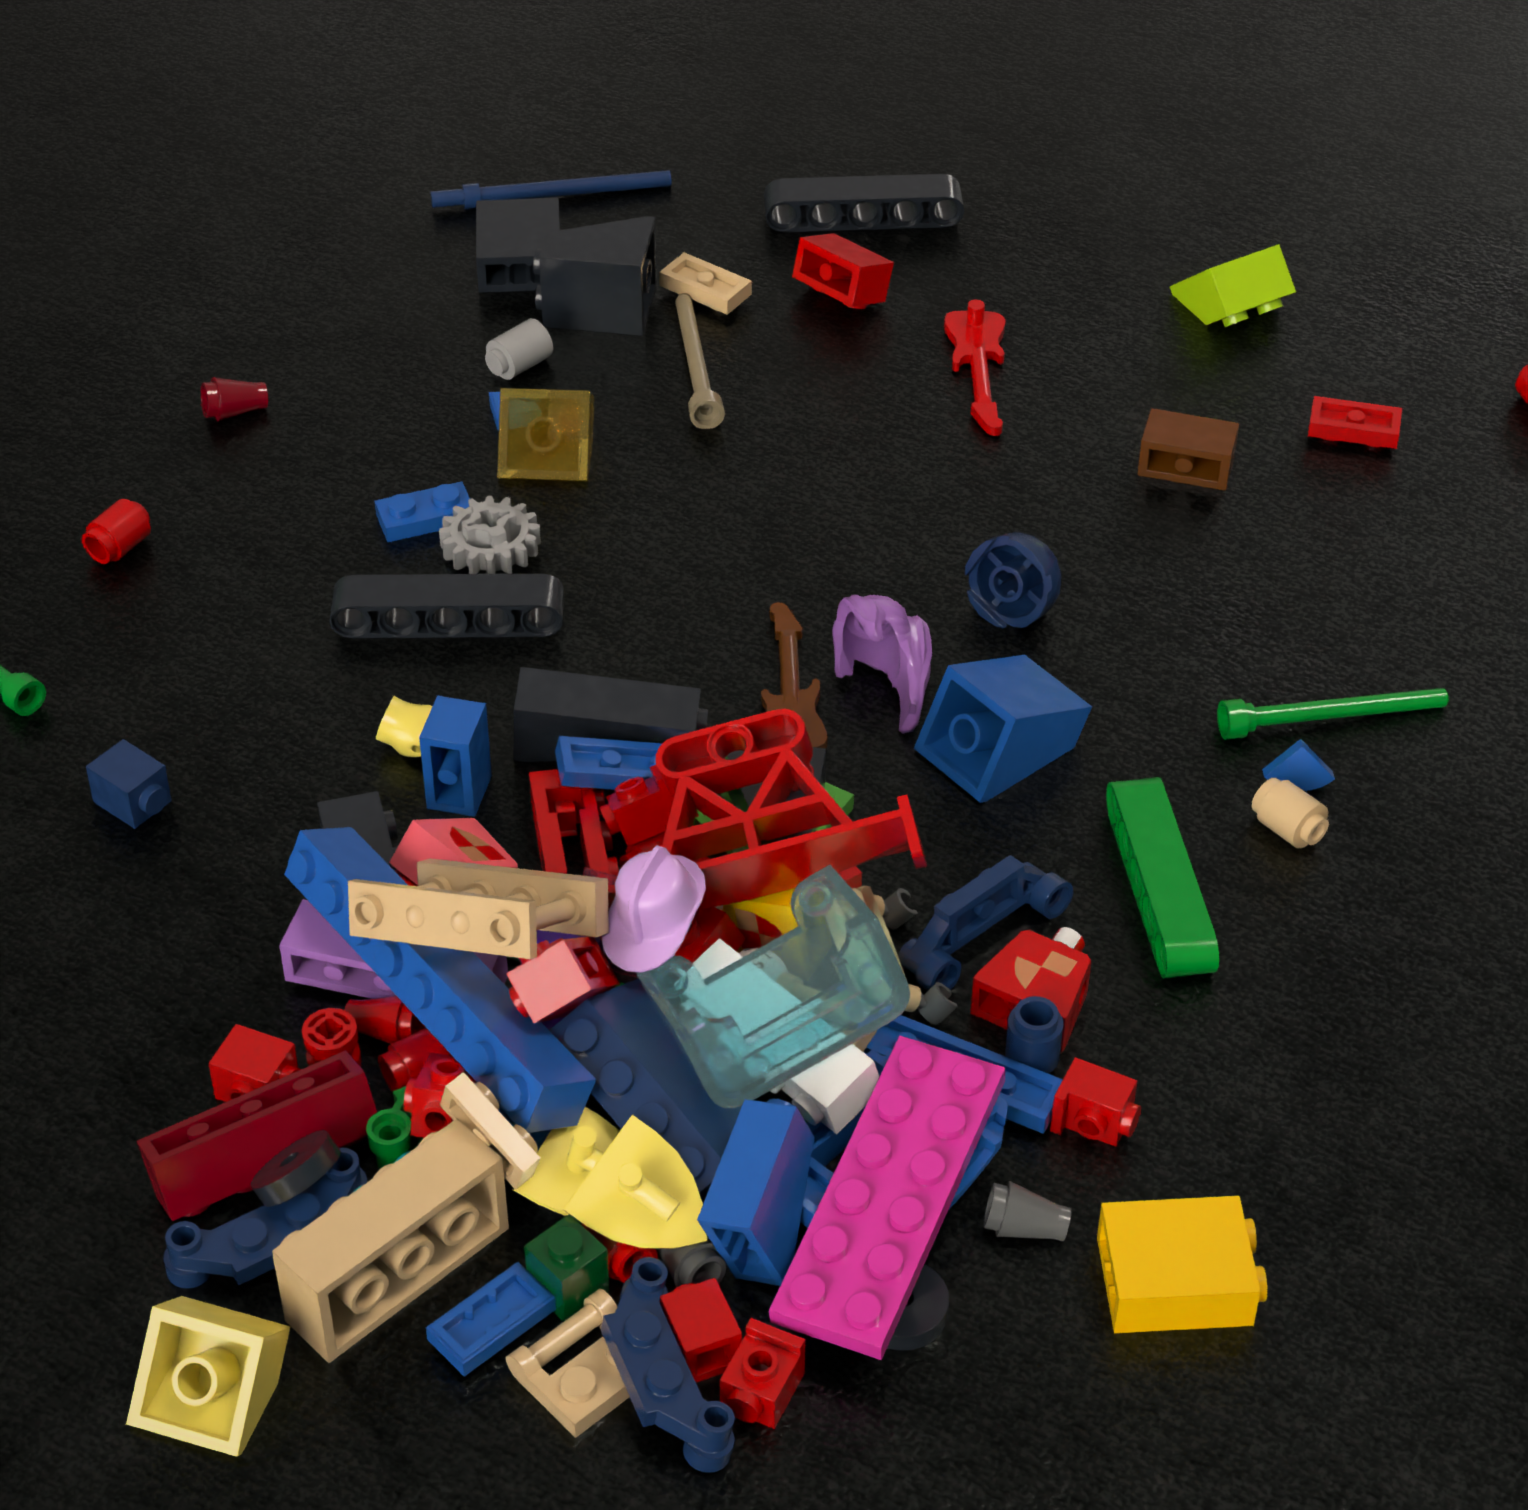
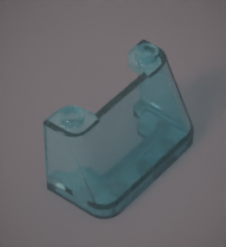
[636,865,910,1108]

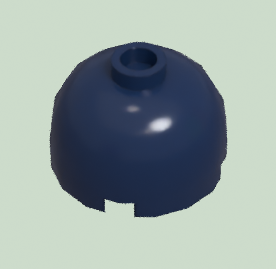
[965,532,1061,628]

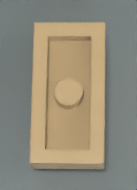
[659,252,752,315]
[440,1072,541,1190]

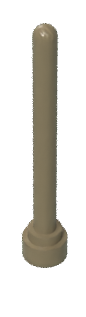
[675,294,725,429]

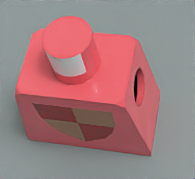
[389,818,518,885]

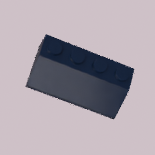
[549,978,744,1203]

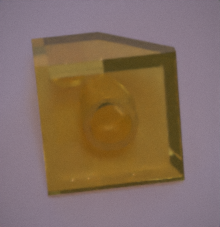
[497,388,594,481]

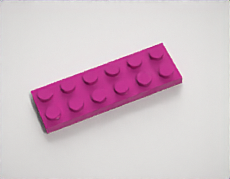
[769,1035,1005,1360]

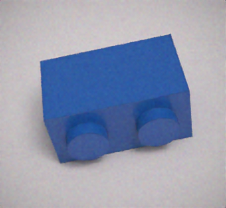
[419,696,492,817]

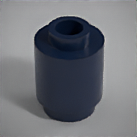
[1005,996,1063,1074]

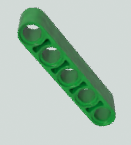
[1106,777,1219,979]

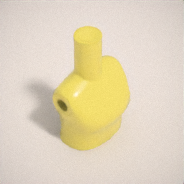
[376,696,433,757]

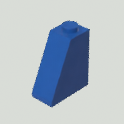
[697,1099,814,1286]

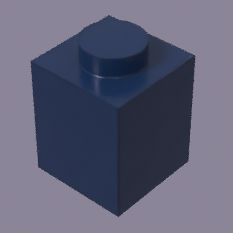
[86,739,172,829]

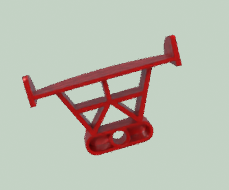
[596,708,927,941]

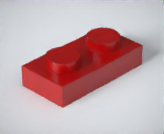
[1308,396,1402,449]

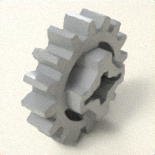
[439,496,541,574]

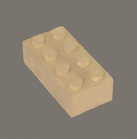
[272,1118,509,1363]

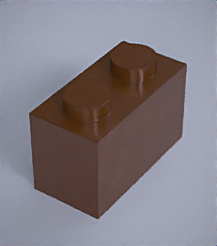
[1137,408,1239,491]

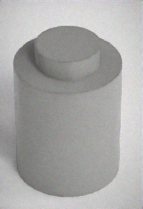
[485,318,553,380]

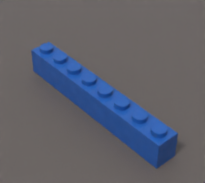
[284,827,596,1133]

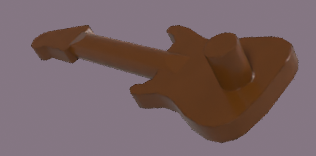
[761,602,827,748]

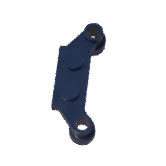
[898,855,1073,991]
[164,1148,367,1288]
[601,1257,735,1473]

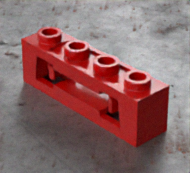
[529,769,619,886]

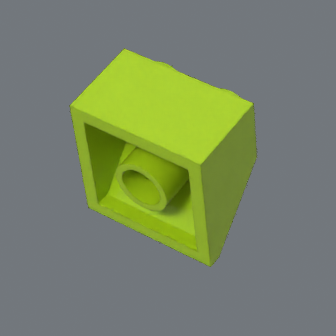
[1170,244,1296,327]

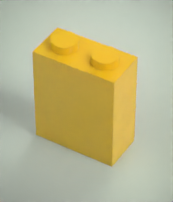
[1097,1196,1267,1333]

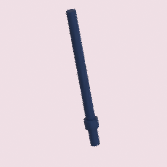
[430,170,672,209]

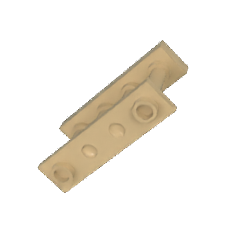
[348,859,609,959]

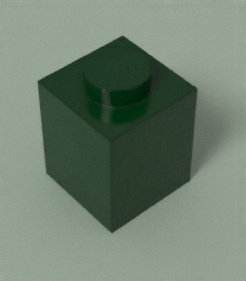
[524,1214,610,1322]

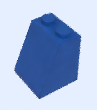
[914,655,1092,803]

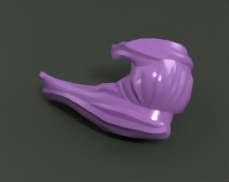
[832,595,932,734]

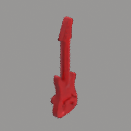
[944,299,1005,436]

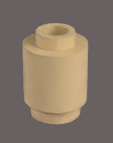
[1252,778,1329,848]

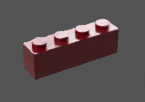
[137,1050,377,1221]

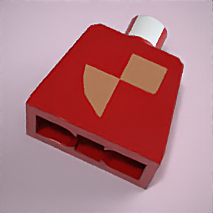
[970,927,1092,1054]

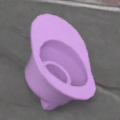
[602,845,706,973]

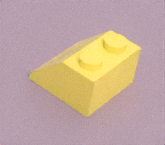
[126,1296,290,1457]

